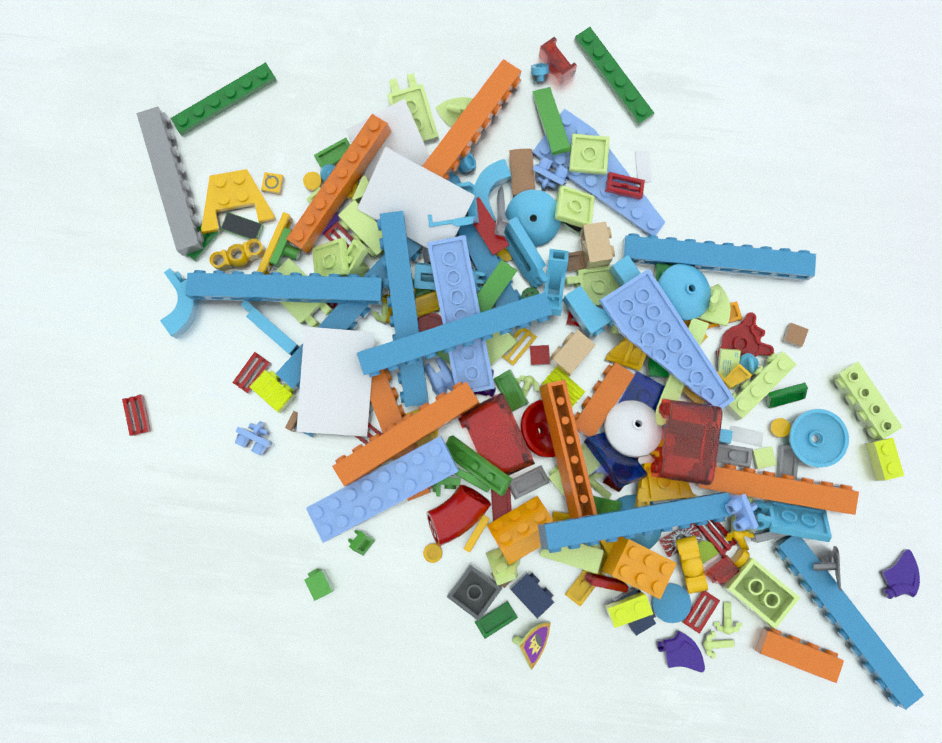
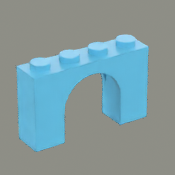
[563,255,641,338]

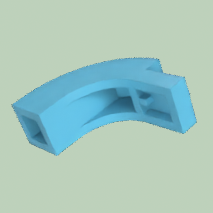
[475,159,511,223]
[543,249,569,316]
[160,268,199,339]

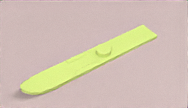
[655,318,709,426]

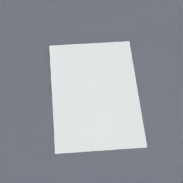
[347,99,430,182]
[357,147,475,248]
[296,327,375,437]

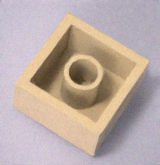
[579,221,615,269]
[550,330,596,377]

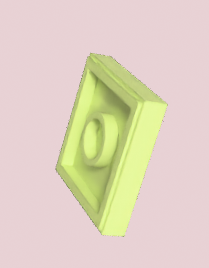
[569,133,610,175]
[554,185,595,228]
[312,238,349,277]

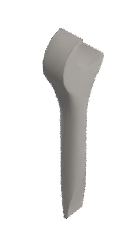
[495,185,509,237]

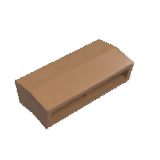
[509,149,535,197]

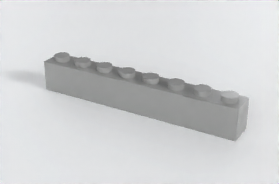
[136,106,204,256]

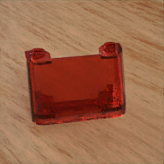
[458,393,535,476]
[651,398,723,485]

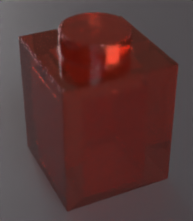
[705,555,740,586]

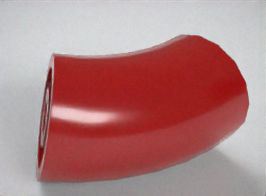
[426,485,491,547]

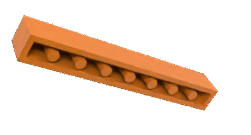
[422,59,522,180]
[286,114,392,254]
[370,369,433,501]
[539,380,597,519]
[332,381,480,486]
[695,460,859,515]

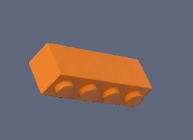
[574,362,635,440]
[755,627,844,684]

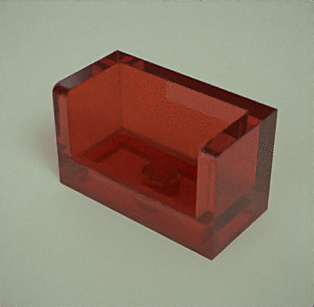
[539,36,577,84]

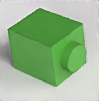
[304,568,335,601]

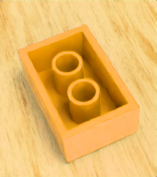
[487,496,554,565]
[602,536,677,599]

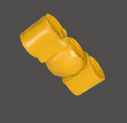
[209,239,266,272]
[675,535,708,594]

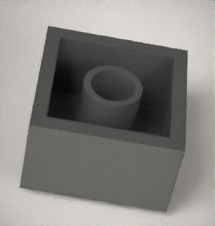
[447,563,503,621]

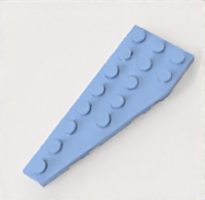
[532,108,665,235]
[599,269,735,411]

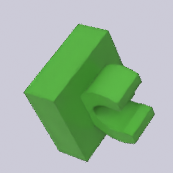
[348,530,375,556]

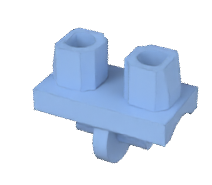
[533,156,569,190]
[235,421,273,456]
[725,494,759,531]

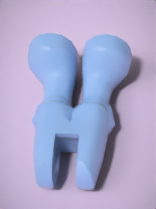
[425,357,455,395]

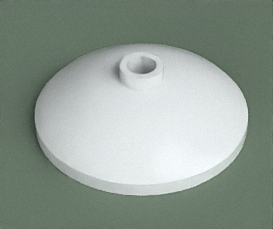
[604,400,662,457]

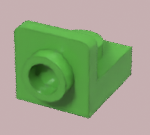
[433,477,461,497]
[593,496,622,514]

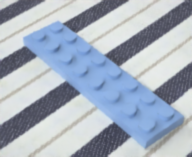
[427,235,495,392]
[306,436,459,543]

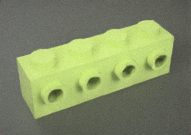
[724,351,797,420]
[833,361,902,440]

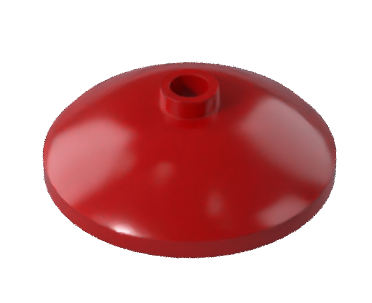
[521,400,555,458]

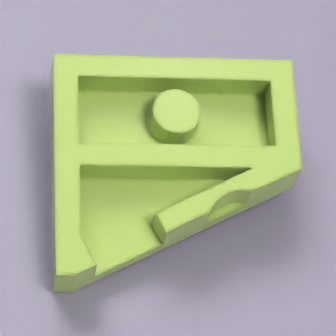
[486,548,520,586]

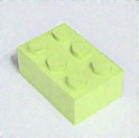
[723,557,800,629]

